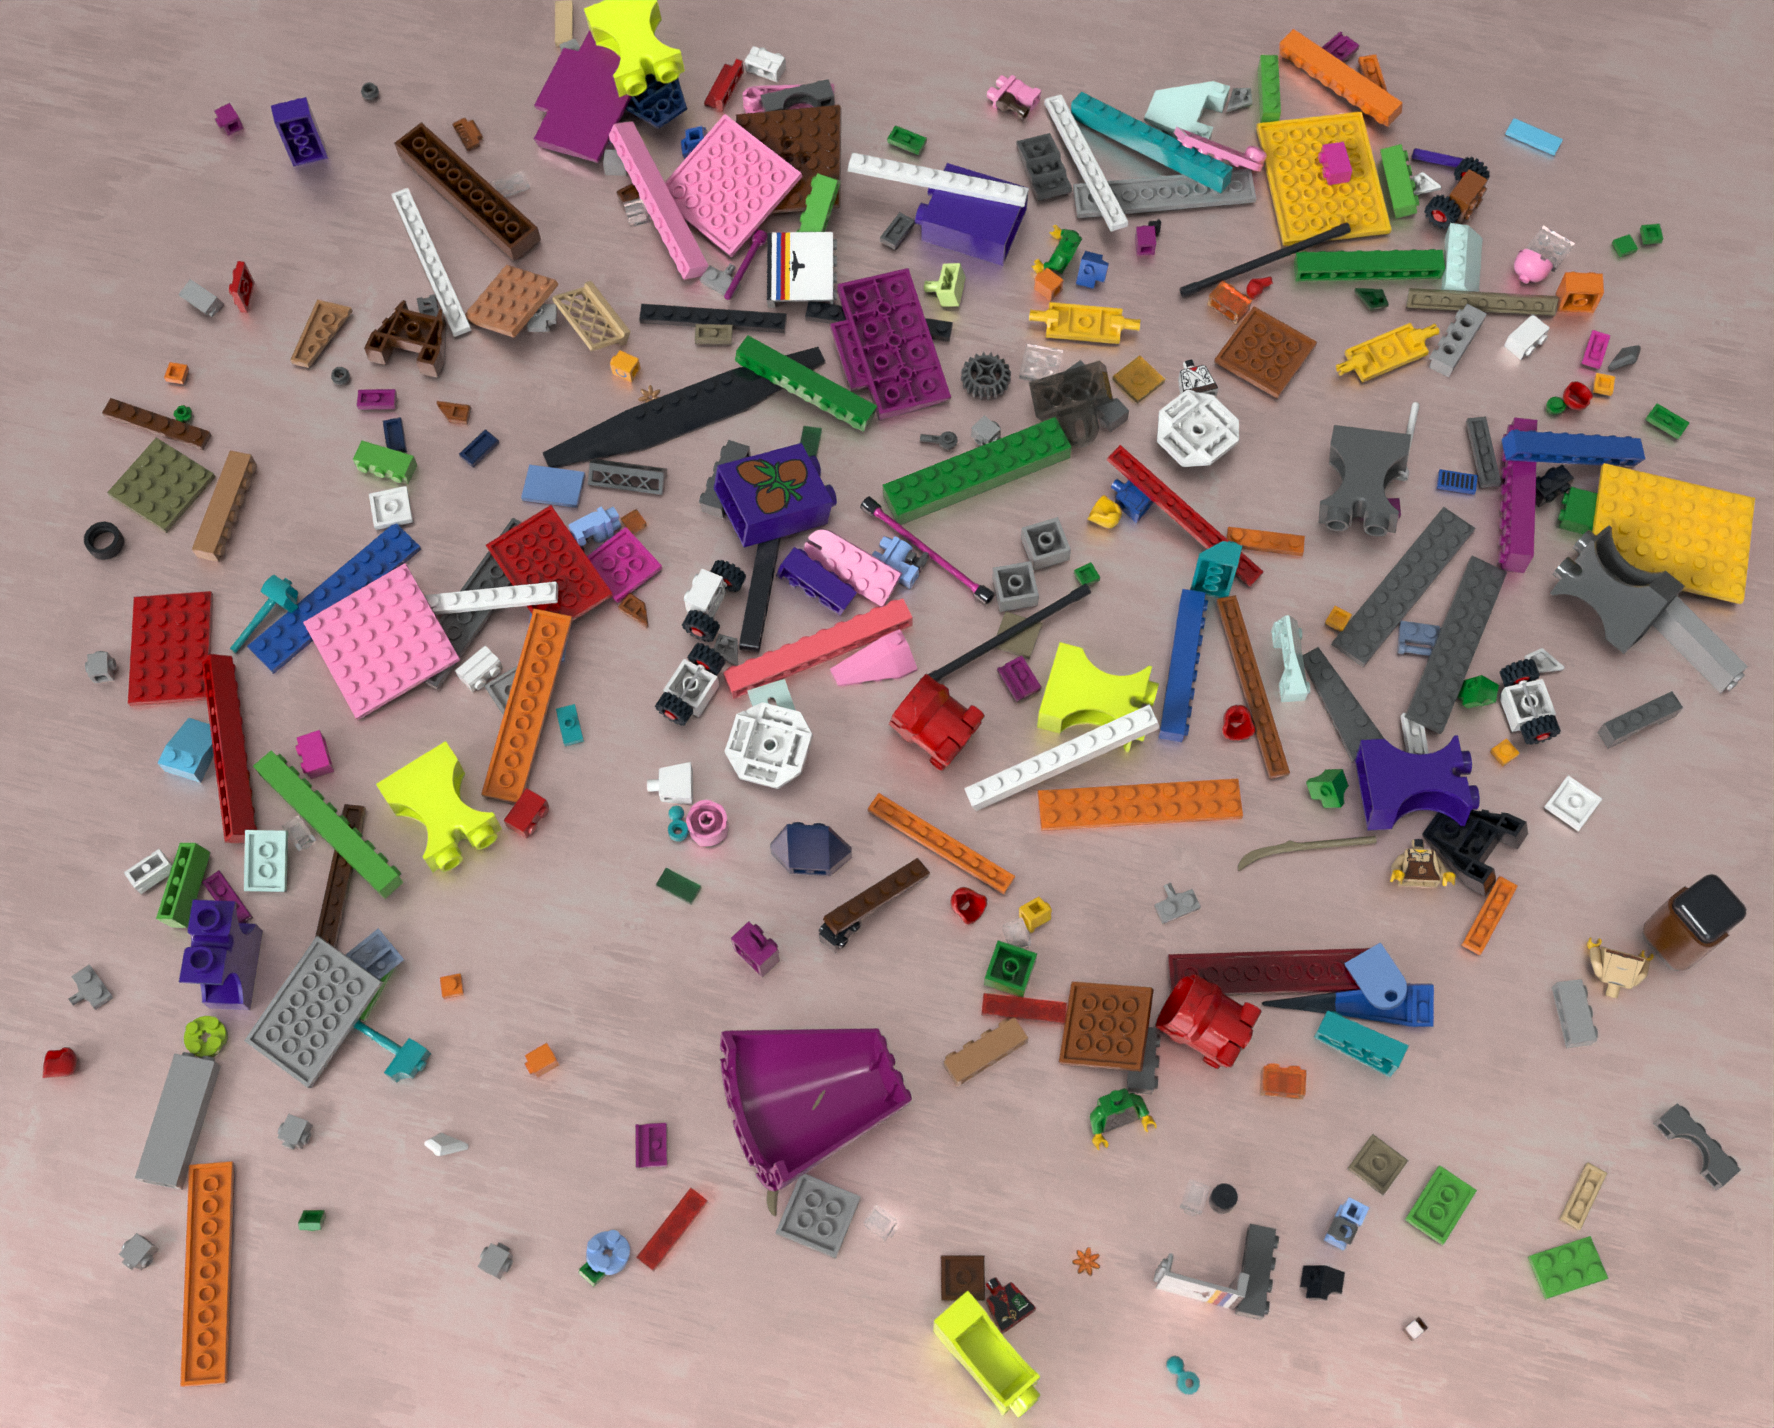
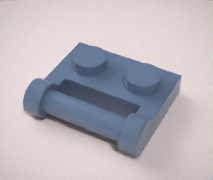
[1397,621,1440,656]

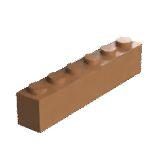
[192,450,257,562]

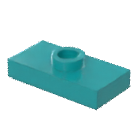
[556,704,584,746]

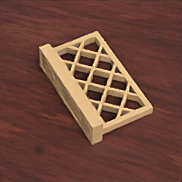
[552,281,631,351]

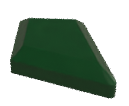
[1354,288,1389,311]

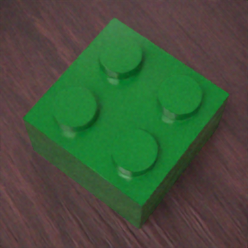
[984,940,1037,998]

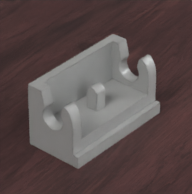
[178,279,225,317]

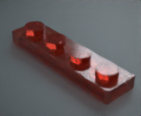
[981,993,1067,1025]
[636,1188,708,1272]

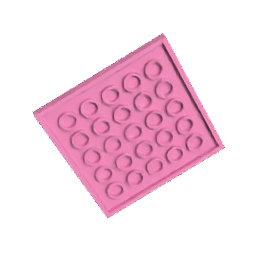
[665,114,803,257]
[303,563,461,720]

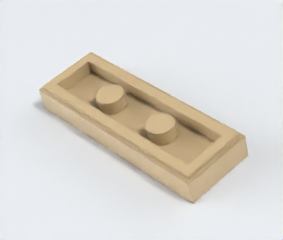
[555,0,573,47]
[1559,1162,1607,1230]

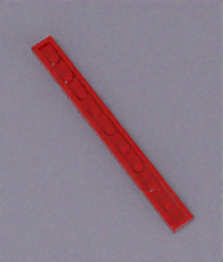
[1107,445,1264,587]

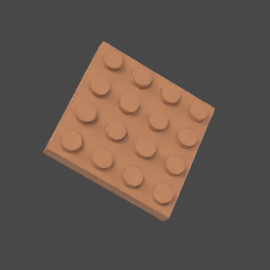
[465,265,559,338]

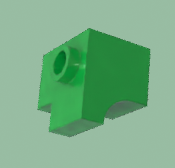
[1457,675,1499,709]
[1306,769,1349,808]

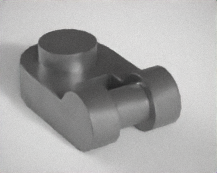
[417,294,439,317]

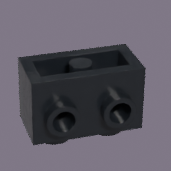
[1535,464,1574,508]
[819,906,862,953]

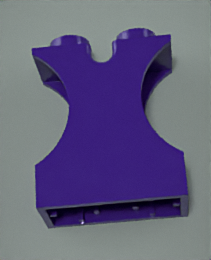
[1355,735,1480,830]
[179,900,263,1010]

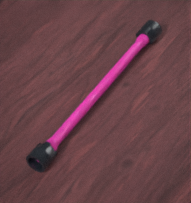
[860,496,995,605]

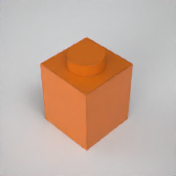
[1034,268,1064,302]
[524,1043,560,1078]

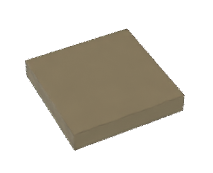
[996,611,1042,659]
[1347,1134,1409,1195]

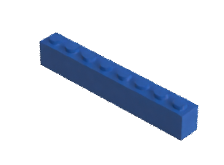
[1501,429,1645,467]
[1159,589,1208,742]

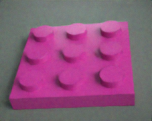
[587,527,663,603]

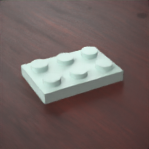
[244,830,288,892]

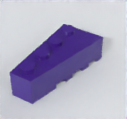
[776,547,857,616]

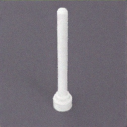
[1396,402,1420,481]

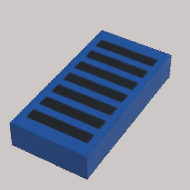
[1436,469,1478,495]

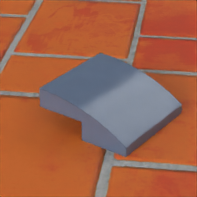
[345,928,404,979]

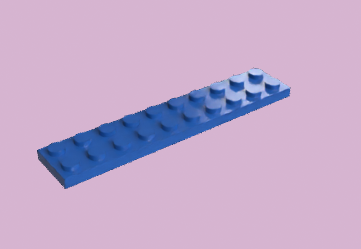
[247,524,421,674]

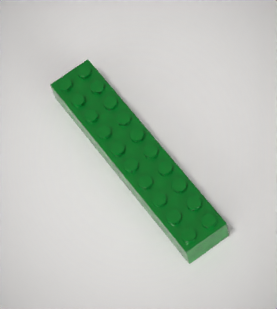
[882,417,1072,525]

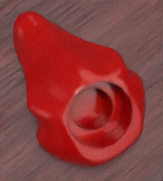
[1246,276,1273,299]

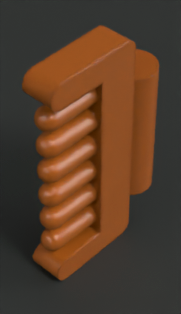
[452,118,483,151]

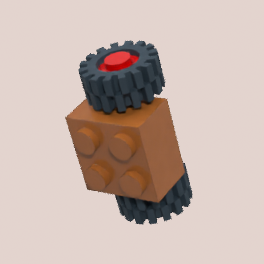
[1424,157,1490,229]

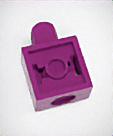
[731,921,780,978]

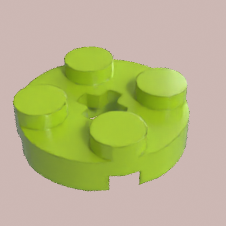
[184,1016,228,1058]

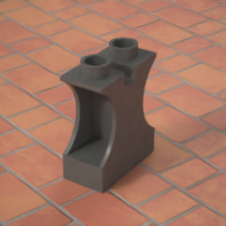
[1318,425,1411,536]
[1550,526,1685,654]

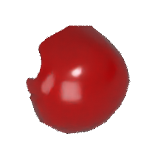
[1563,381,1593,411]

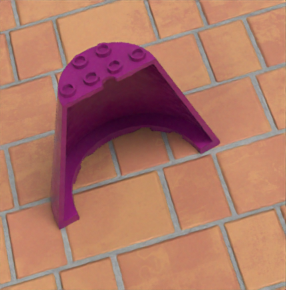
[720,1028,912,1191]

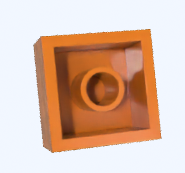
[1556,271,1604,313]

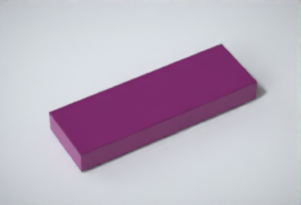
[202,870,253,923]

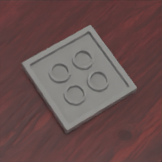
[776,1174,861,1259]

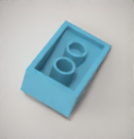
[158,718,214,783]

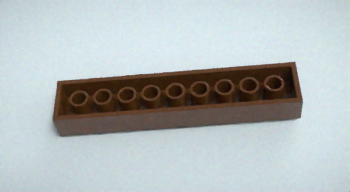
[394,122,541,261]

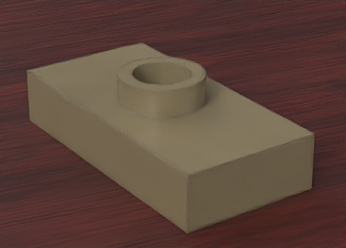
[695,324,733,345]

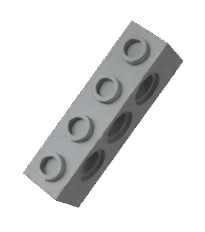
[1429,304,1487,377]

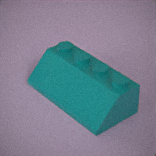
[1190,541,1243,598]

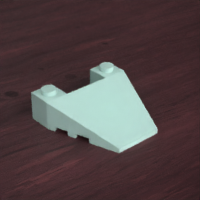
[1144,81,1230,150]
[1271,615,1310,702]

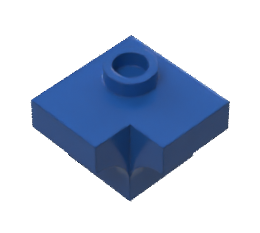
[681,126,708,159]
[1076,251,1109,288]

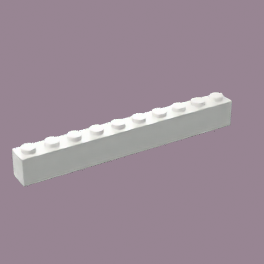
[964,704,1160,811]

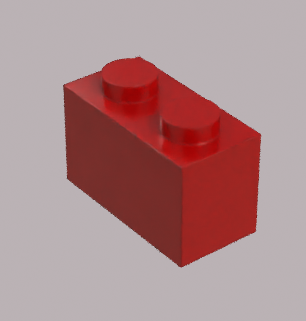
[504,788,549,839]

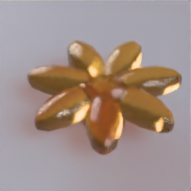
[1072,1247,1100,1276]

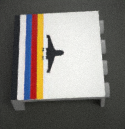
[767,232,837,308]
[1154,1253,1249,1309]

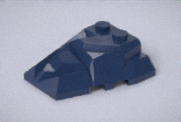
[626,74,688,129]

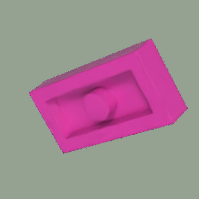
[1581,330,1611,369]

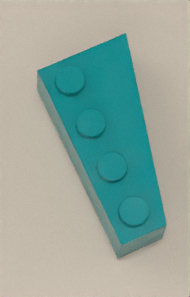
[1314,1011,1409,1077]

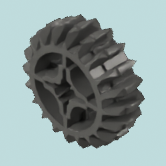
[961,352,1011,401]

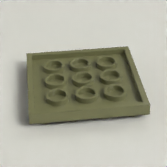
[107,437,215,533]

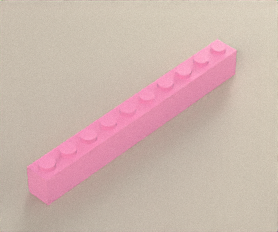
[609,121,708,280]

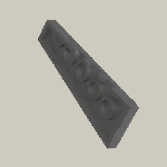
[1303,647,1385,762]

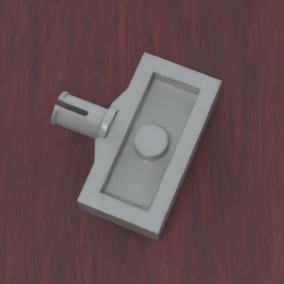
[700,264,741,298]
[1154,883,1201,924]
[68,964,113,1010]

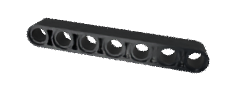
[739,537,781,653]

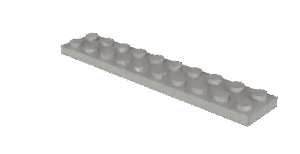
[1073,169,1256,218]

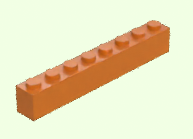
[1279,29,1403,127]

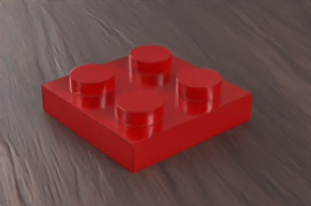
[229,261,255,313]

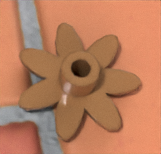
[638,385,660,403]

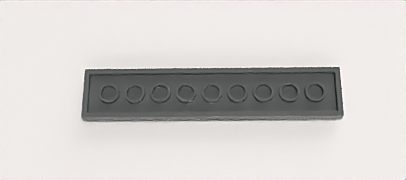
[1331,507,1476,667]
[424,518,522,690]
[1404,555,1507,734]

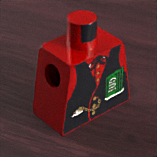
[985,1277,1036,1334]

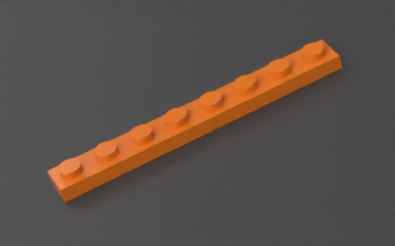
[868,793,1015,894]

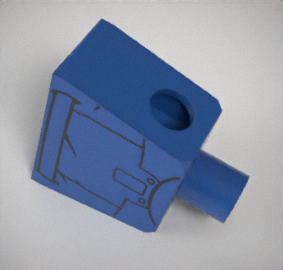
[1111,479,1154,523]

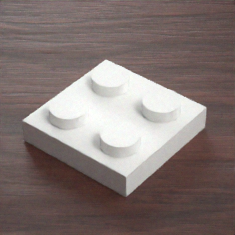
[369,486,413,530]
[1544,775,1602,831]

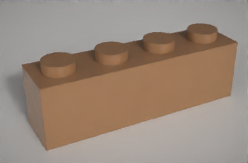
[944,1017,1028,1087]

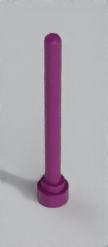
[724,230,767,300]

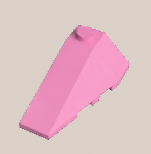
[830,629,917,686]

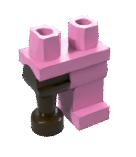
[987,75,1041,120]

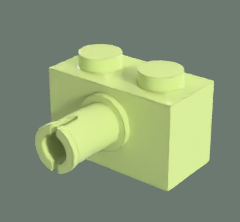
[924,263,966,307]

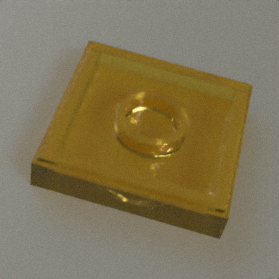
[1112,355,1165,404]

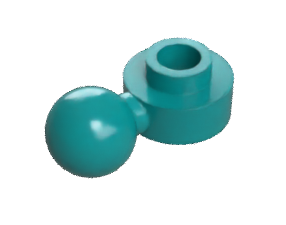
[668,805,689,842]
[1166,1356,1200,1395]

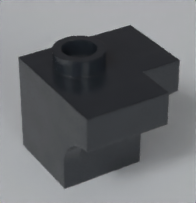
[1300,1265,1345,1301]

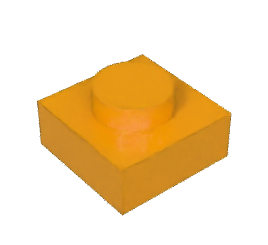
[1592,373,1615,396]
[1325,606,1352,632]
[1490,738,1520,767]

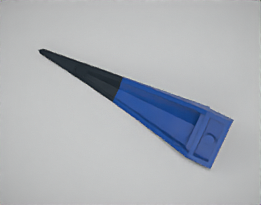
[1262,983,1434,1027]

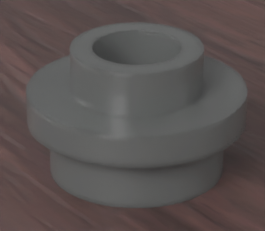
[361,82,379,100]
[331,367,350,385]

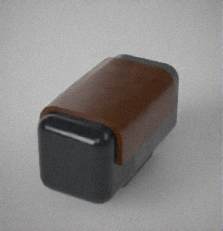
[1642,874,1747,971]

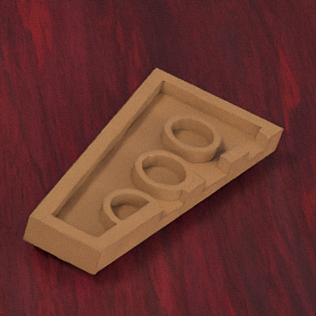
[290,299,353,368]

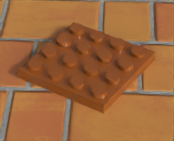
[1214,306,1317,399]
[1059,981,1154,1072]

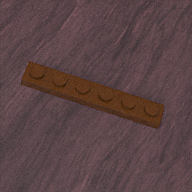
[102,398,211,450]
[823,858,930,935]

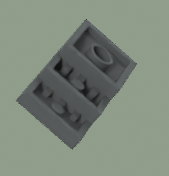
[1016,133,1072,201]

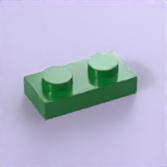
[887,125,927,155]
[1645,403,1690,439]

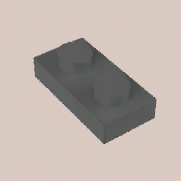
[880,212,915,250]

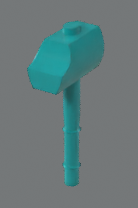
[230,575,298,653]
[353,1020,431,1083]

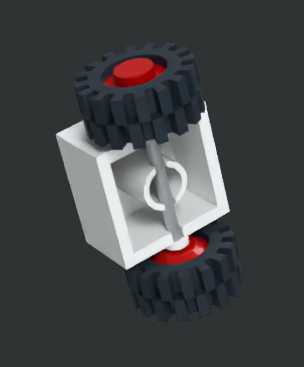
[682,560,746,642]
[655,643,726,726]
[1499,659,1561,745]

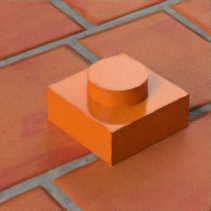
[164,362,189,384]
[440,973,464,999]

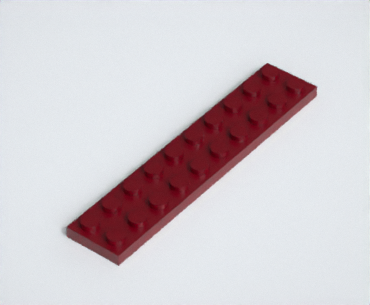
[1168,948,1370,995]

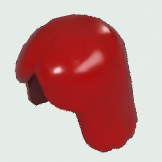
[1222,705,1255,741]
[950,887,988,925]
[42,1047,77,1078]

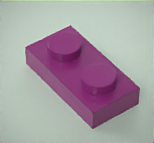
[357,389,397,410]

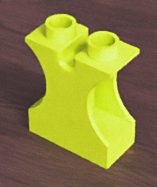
[584,0,685,97]
[1037,642,1159,752]
[376,741,502,872]
[933,1291,1041,1418]

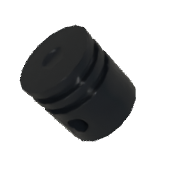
[1209,1183,1238,1214]

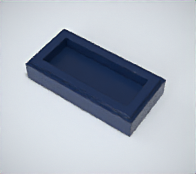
[383,417,407,453]
[459,429,500,468]

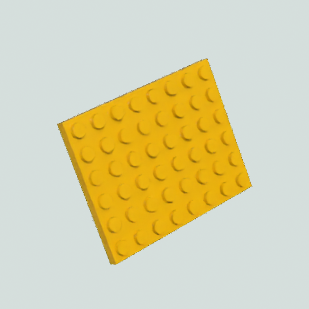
[1256,111,1391,246]
[1592,463,1755,604]

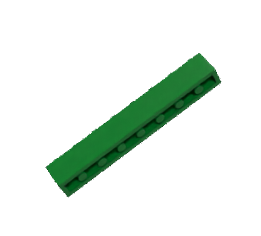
[1294,249,1445,281]
[735,335,877,432]

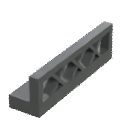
[588,459,667,495]

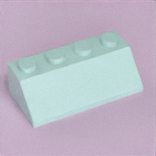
[1441,223,1483,292]

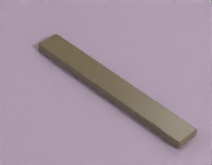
[1406,288,1559,316]

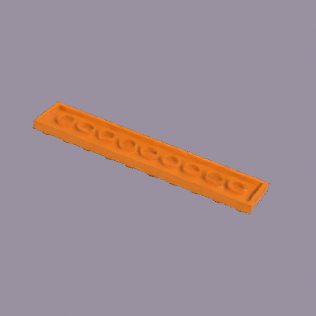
[481,609,573,803]
[1038,778,1243,831]
[180,1161,234,1387]

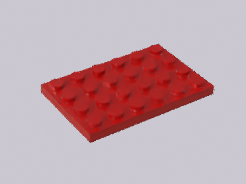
[486,505,613,621]
[128,591,213,706]

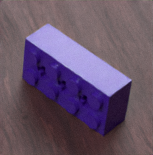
[271,97,328,167]

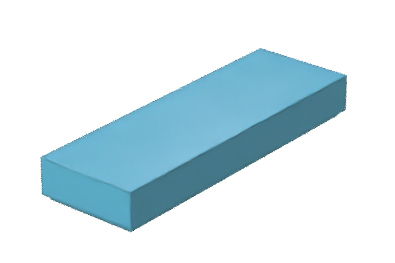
[1505,118,1563,156]

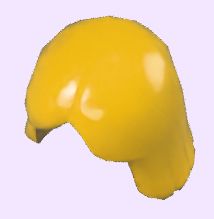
[1087,495,1122,529]

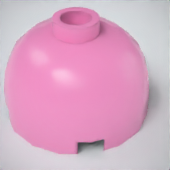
[1514,249,1553,284]

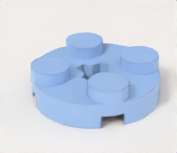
[586,1230,630,1275]

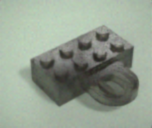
[1029,360,1113,447]

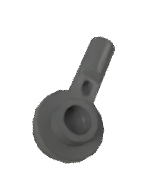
[920,431,958,450]

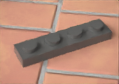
[1466,416,1501,488]

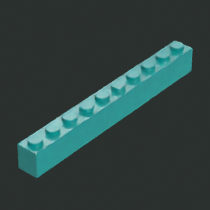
[1071,92,1233,193]

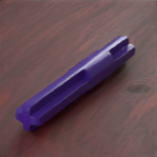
[1412,148,1481,168]

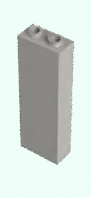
[1653,596,1748,694]
[135,1052,221,1190]

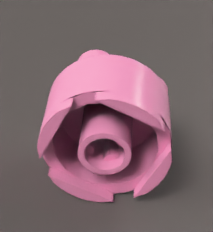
[686,800,729,846]

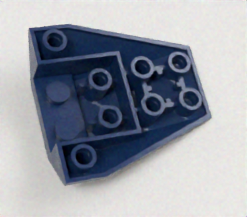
[770,822,852,876]

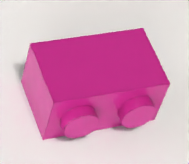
[1318,142,1352,185]
[295,730,334,779]

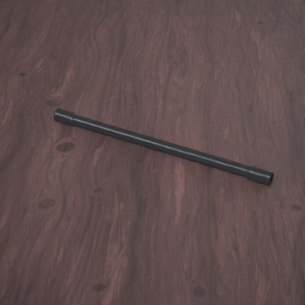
[1179,222,1351,298]
[920,583,1091,682]

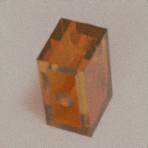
[1207,280,1252,325]
[1260,1063,1307,1100]

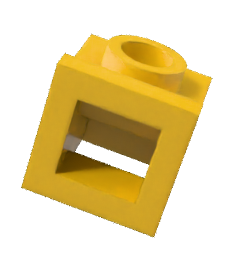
[1019,896,1052,933]

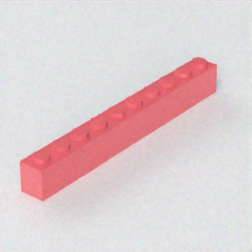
[723,598,913,699]

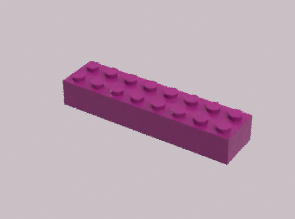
[1498,417,1537,573]

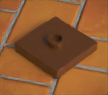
[941,1255,985,1301]

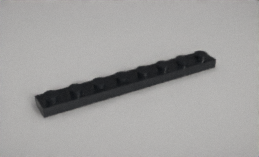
[805,301,953,342]
[639,304,787,333]

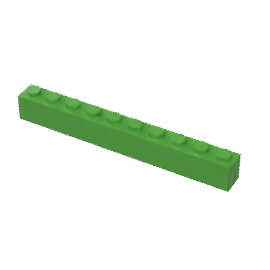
[253,750,404,899]

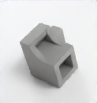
[527,304,558,332]

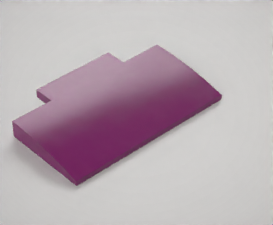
[534,30,631,163]
[830,268,951,420]

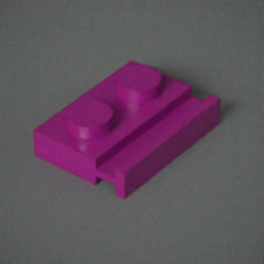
[1321,31,1360,63]
[997,655,1042,703]
[635,1123,668,1169]

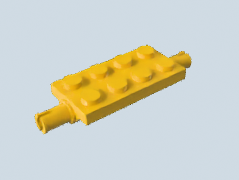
[1029,302,1141,344]
[1336,323,1440,383]

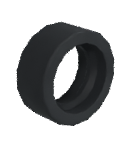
[84,521,124,560]

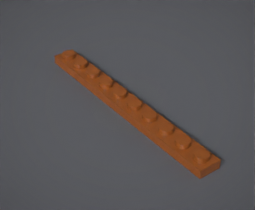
[1216,595,1290,779]

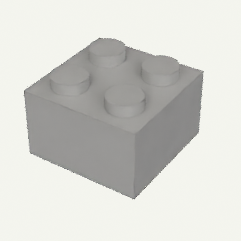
[1021,517,1071,571]
[992,561,1039,612]

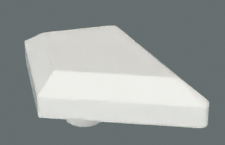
[1410,172,1442,195]
[1524,648,1565,673]
[425,1133,469,1156]

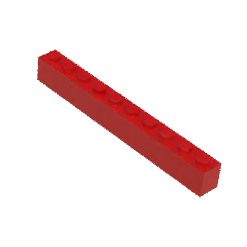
[202,654,257,844]

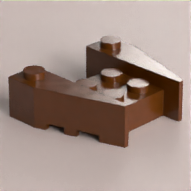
[364,300,446,378]

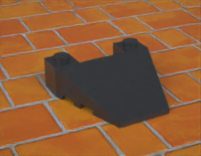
[1422,809,1528,896]

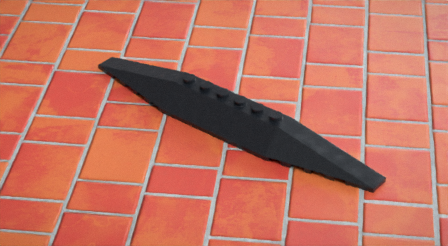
[543,347,826,468]

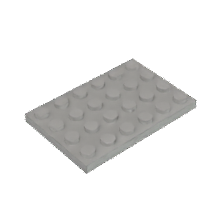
[244,936,384,1088]

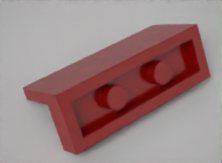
[704,59,744,112]

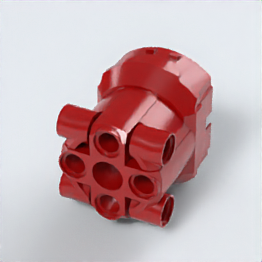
[888,674,985,771]
[1155,974,1262,1069]

